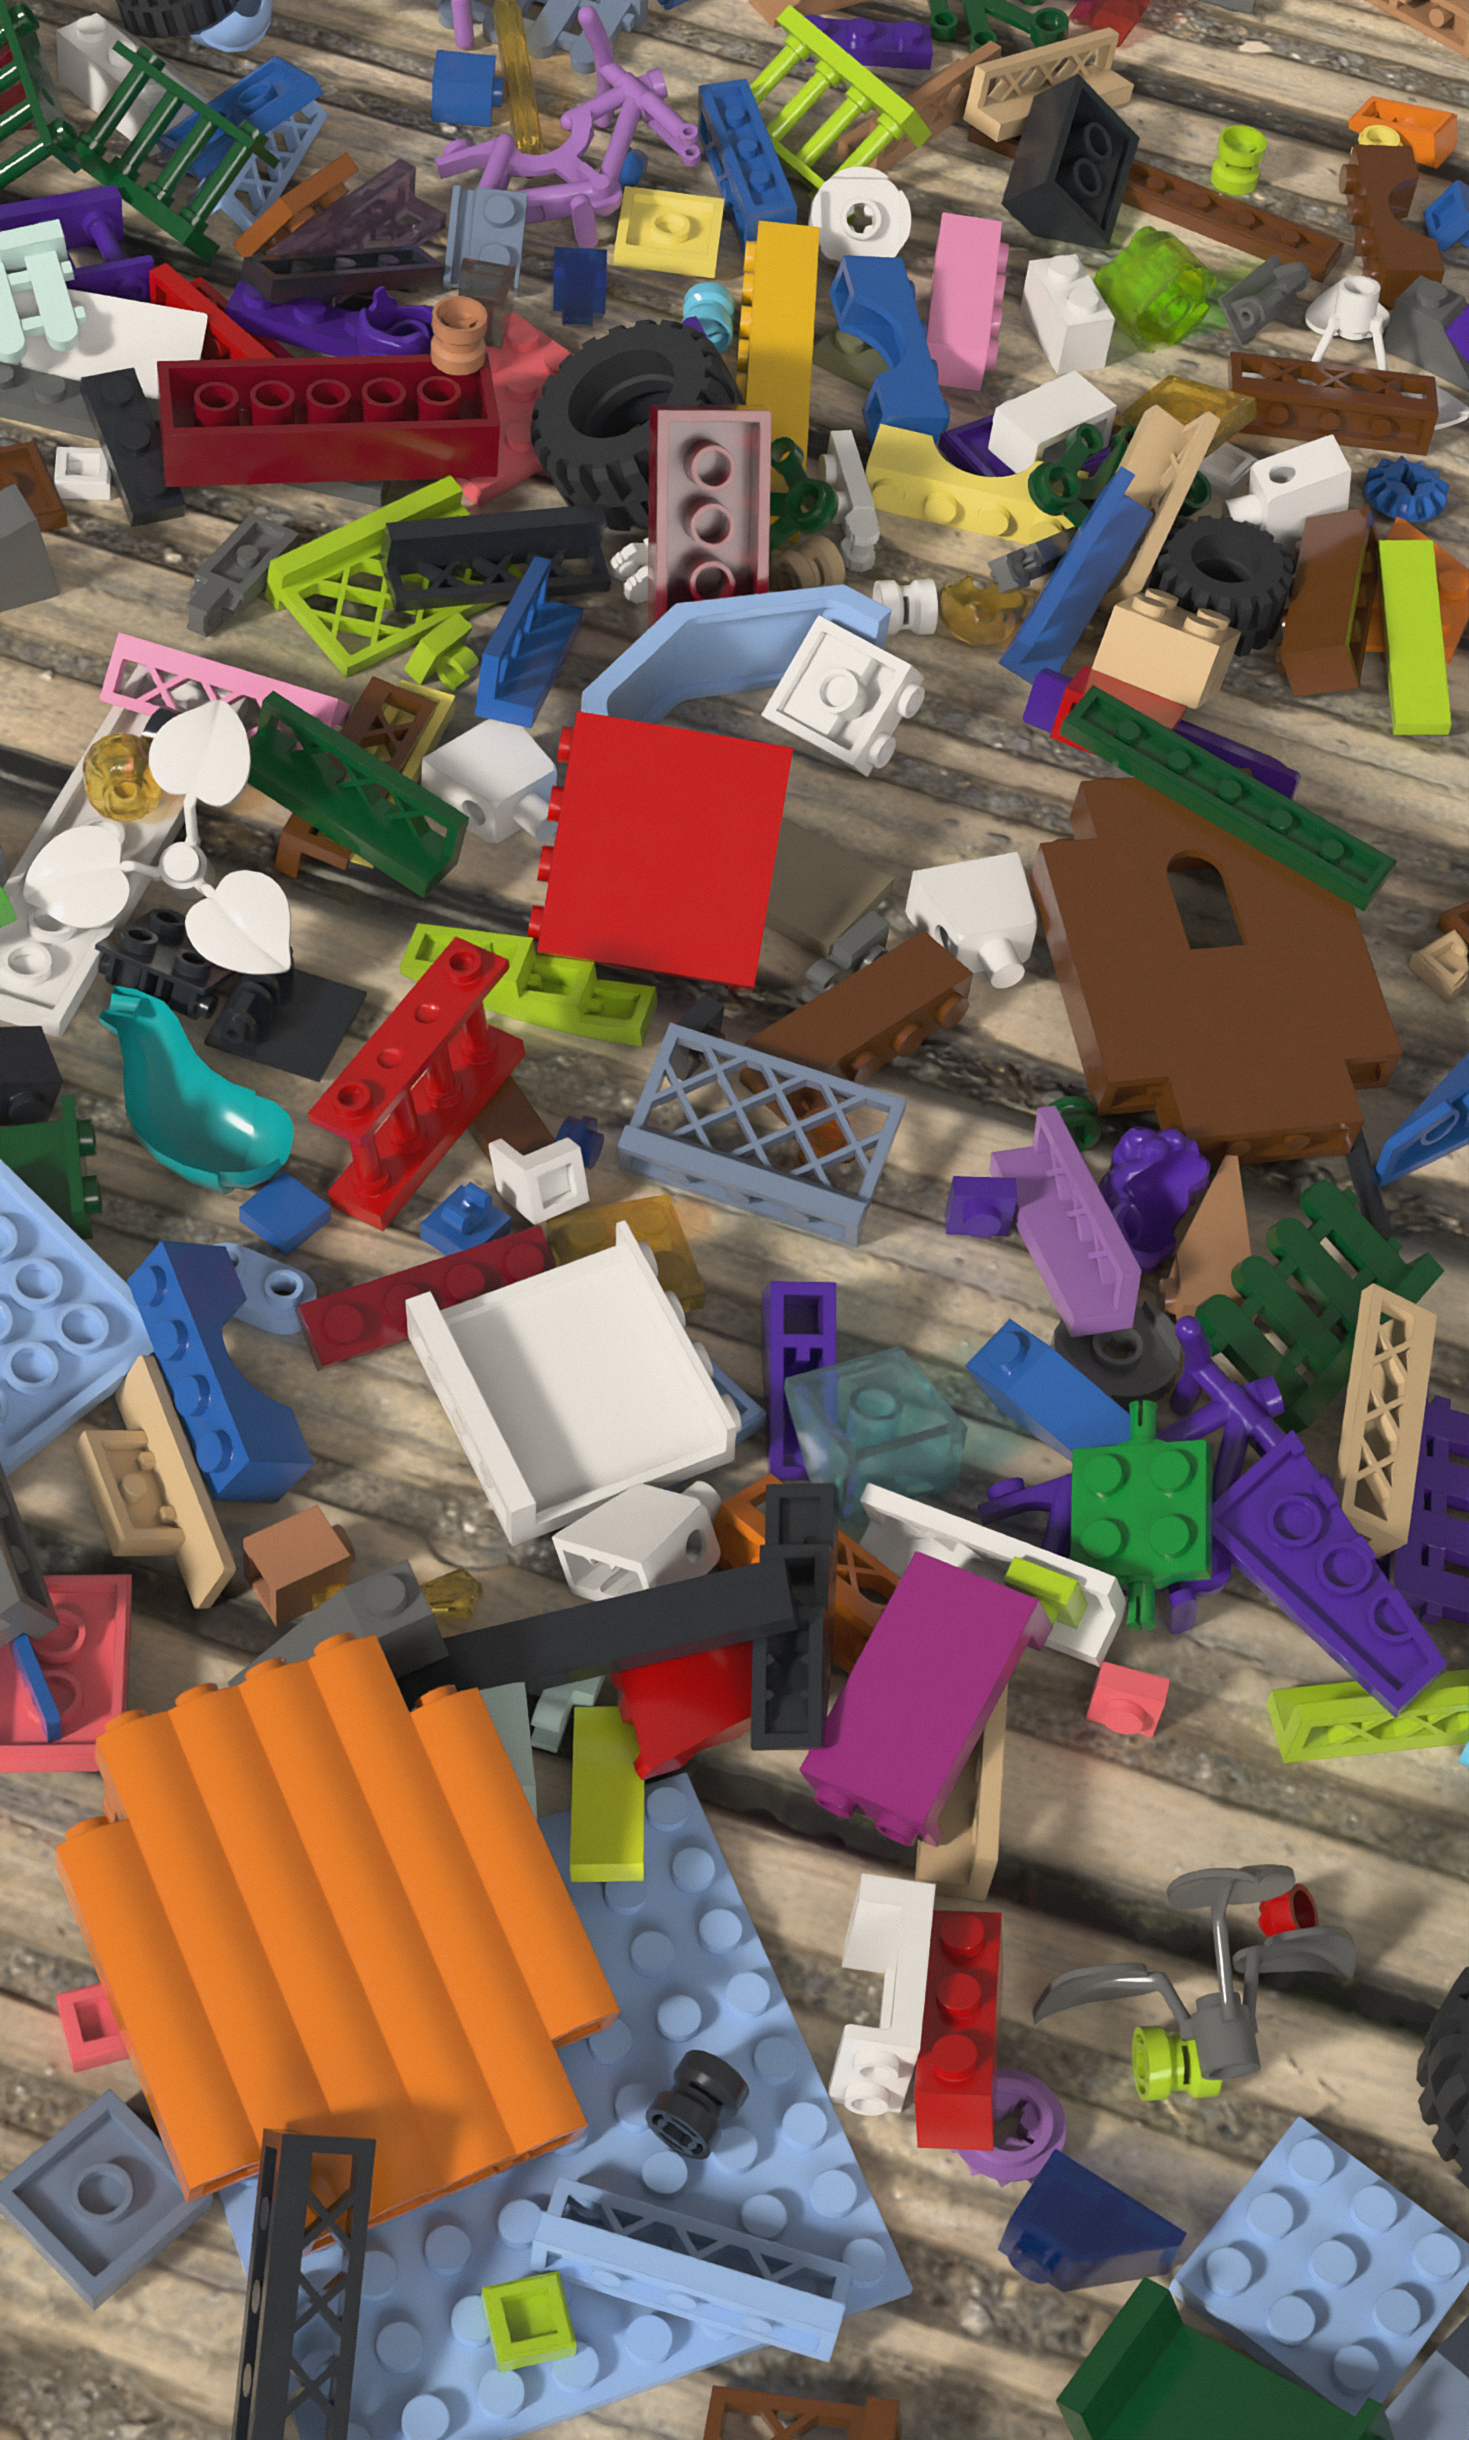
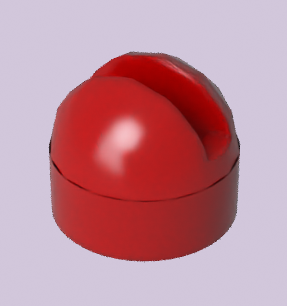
[1258,1883,1319,1938]

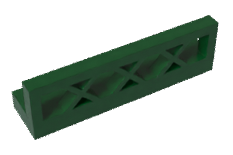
[247,690,469,898]

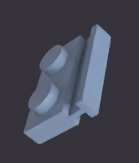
[443,185,528,297]

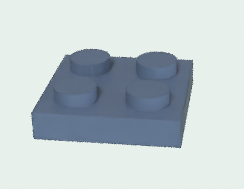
[0,2089,214,2311]

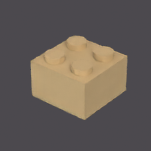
[1092,588,1242,710]

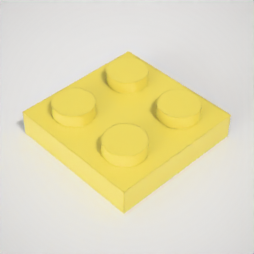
[613,186,725,279]

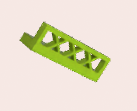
[1266,1669,1469,1763]

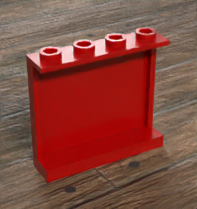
[527,711,793,993]

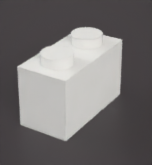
[1020,254,1115,375]
[988,370,1117,474]

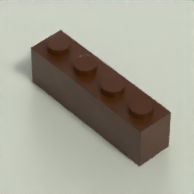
[1275,507,1380,697]
[739,930,973,1126]

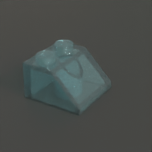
[784,1346,968,1522]

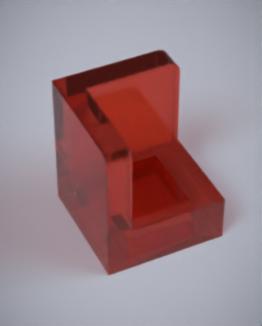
[1068,0,1152,47]

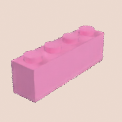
[926,212,1009,391]

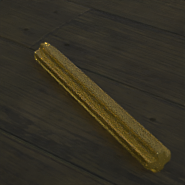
[492,0,545,179]

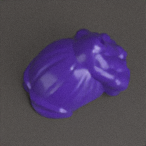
[1098,1126,1211,1274]

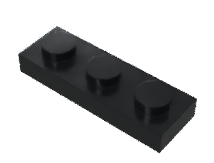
[80,367,186,527]

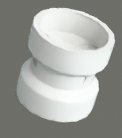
[872,579,938,636]

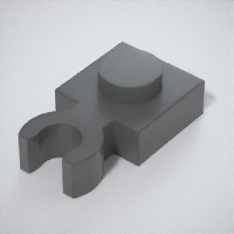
[802,910,890,1002]

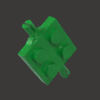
[1070,1400,1212,1631]

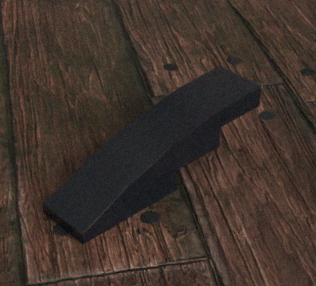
[751,1483,839,1751]

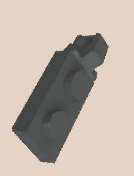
[187,513,301,637]
[987,527,1077,594]

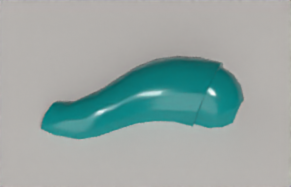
[99,986,294,1195]

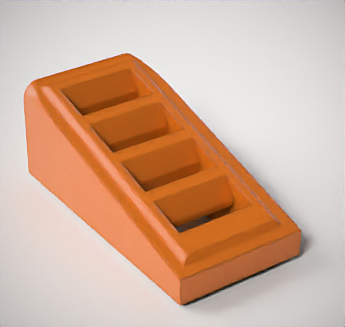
[1348,96,1457,169]

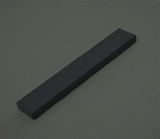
[396,1556,799,1712]

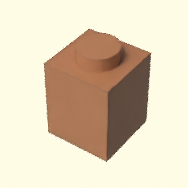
[243,1505,356,1627]

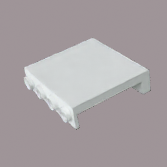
[405,1220,742,1547]

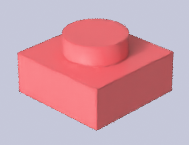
[1085,1661,1170,1737]

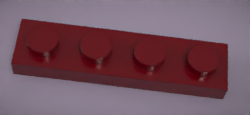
[295,1225,556,1371]

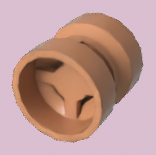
[430,296,488,376]

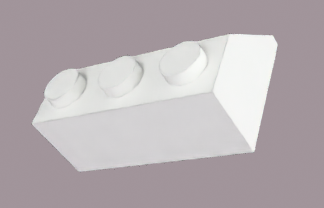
[56,13,213,157]

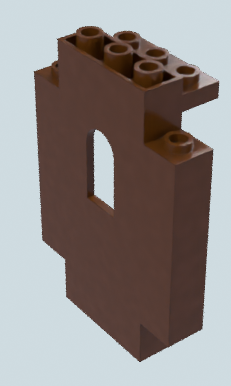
[1029,768,1402,1168]

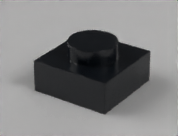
[670,994,725,1081]

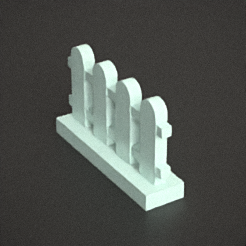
[0,219,88,363]

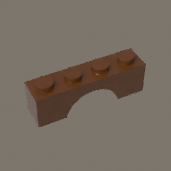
[1339,144,1445,310]

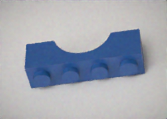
[829,255,950,448]
[127,1240,314,1503]

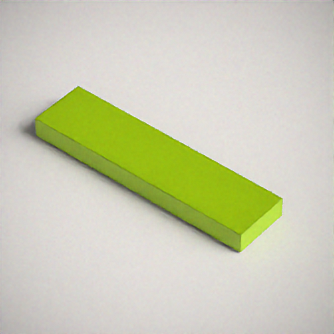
[1376,540,1452,735]

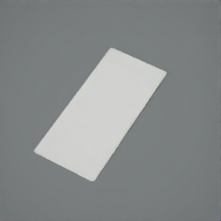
[0,289,208,399]

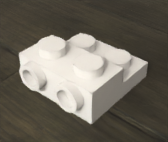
[761,615,925,777]

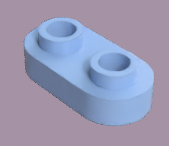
[213,1242,317,1335]

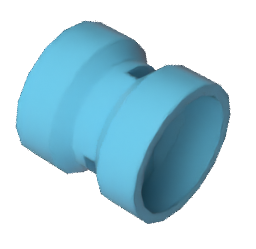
[682,282,735,354]

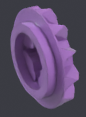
[951,2068,1066,2188]

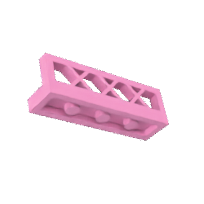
[99,633,352,753]

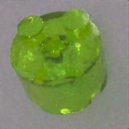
[1093,226,1217,353]

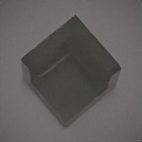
[458,258,516,349]

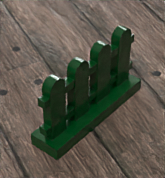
[1195,1180,1445,1435]

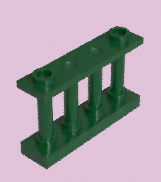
[0,0,83,190]
[76,40,280,263]

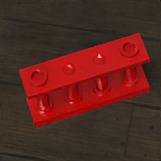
[307,936,526,1232]

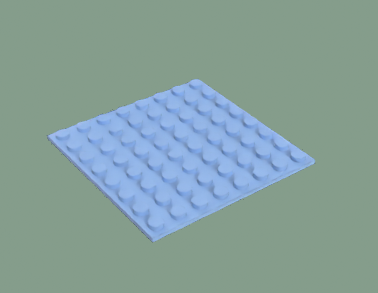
[217,1773,913,2440]

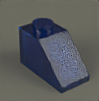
[549,247,607,328]
[997,2148,1187,2292]

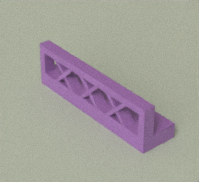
[989,1106,1142,1338]

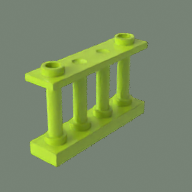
[750,4,932,224]

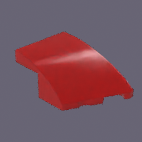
[609,1640,753,1780]

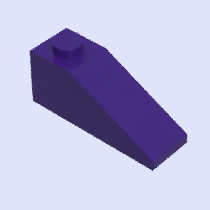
[762,1281,836,1481]

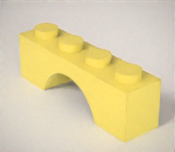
[865,424,1089,545]

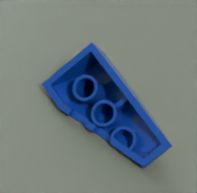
[1375,1052,1469,1188]

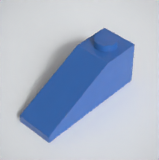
[965,1319,1158,1462]

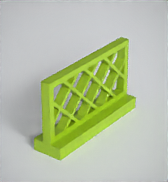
[265,475,524,678]

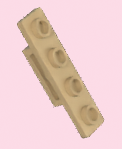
[74,1355,236,1609]

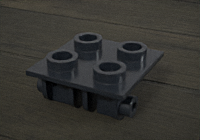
[95,908,238,1020]
[204,946,367,1083]

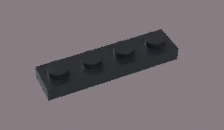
[241,245,445,304]

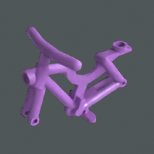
[435,5,701,251]

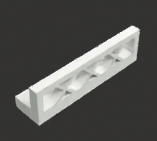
[859,1483,1128,1667]

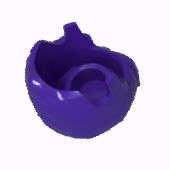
[356,286,435,356]

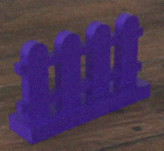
[1376,1382,1469,1625]

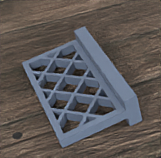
[617,1022,907,1248]

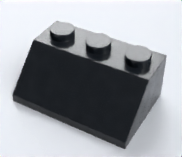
[1001,74,1140,249]

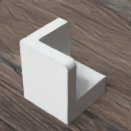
[488,1137,590,1225]

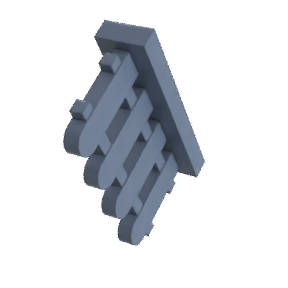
[434,0,648,74]

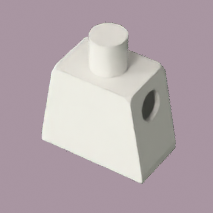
[1222,435,1352,552]
[421,719,558,843]
[905,852,1037,989]
[552,1481,722,1601]

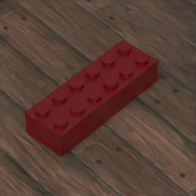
[157,353,500,487]

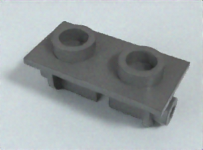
[1217,254,1311,345]

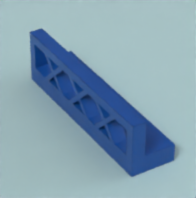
[698,79,797,257]
[998,466,1153,685]
[475,556,584,728]

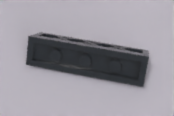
[379,504,612,612]
[231,2128,376,2440]

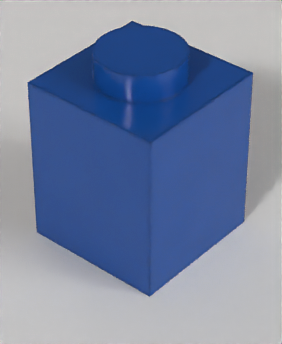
[431,50,504,127]

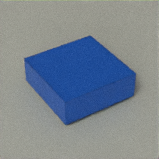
[239,1171,331,1256]

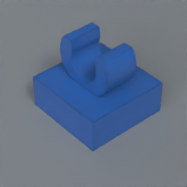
[1423,179,1469,252]
[420,1182,511,1256]

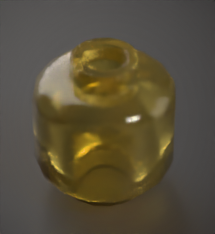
[82,733,164,823]

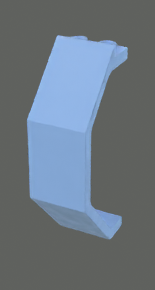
[581,584,891,724]

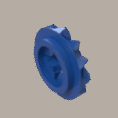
[1364,455,1449,522]

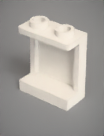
[828,1873,936,2116]

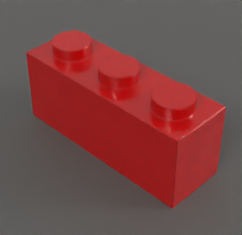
[914,1910,1004,2151]

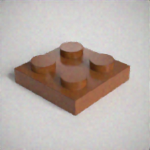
[233,152,359,259]

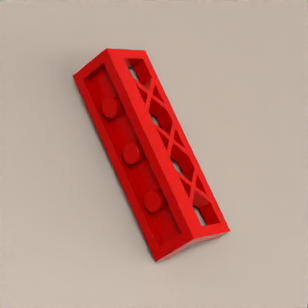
[149,263,295,360]

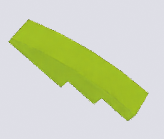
[399,923,658,1047]

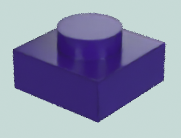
[944,1176,1018,1238]

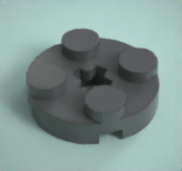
[1050,1300,1181,1411]

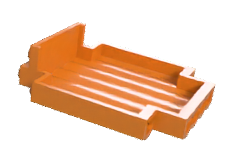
[55,1632,620,2258]

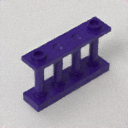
[0,184,154,303]

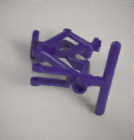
[978,1315,1334,1634]

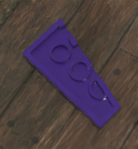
[1212,1430,1447,1718]

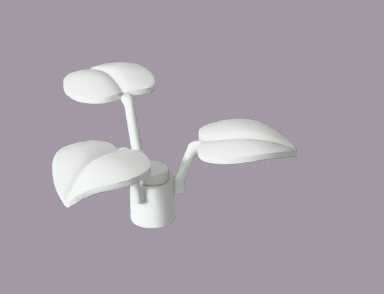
[1242,275,1469,430]
[23,700,291,975]

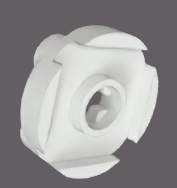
[808,166,911,269]

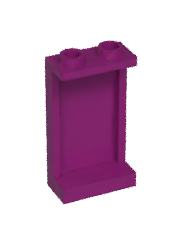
[799,1551,1053,1847]

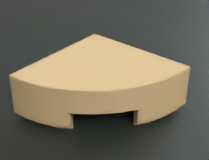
[1408,930,1469,1004]

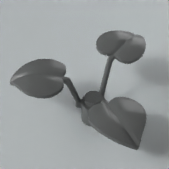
[1032,1864,1356,2080]

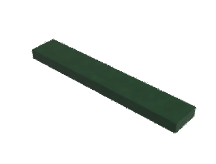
[1059,685,1397,912]

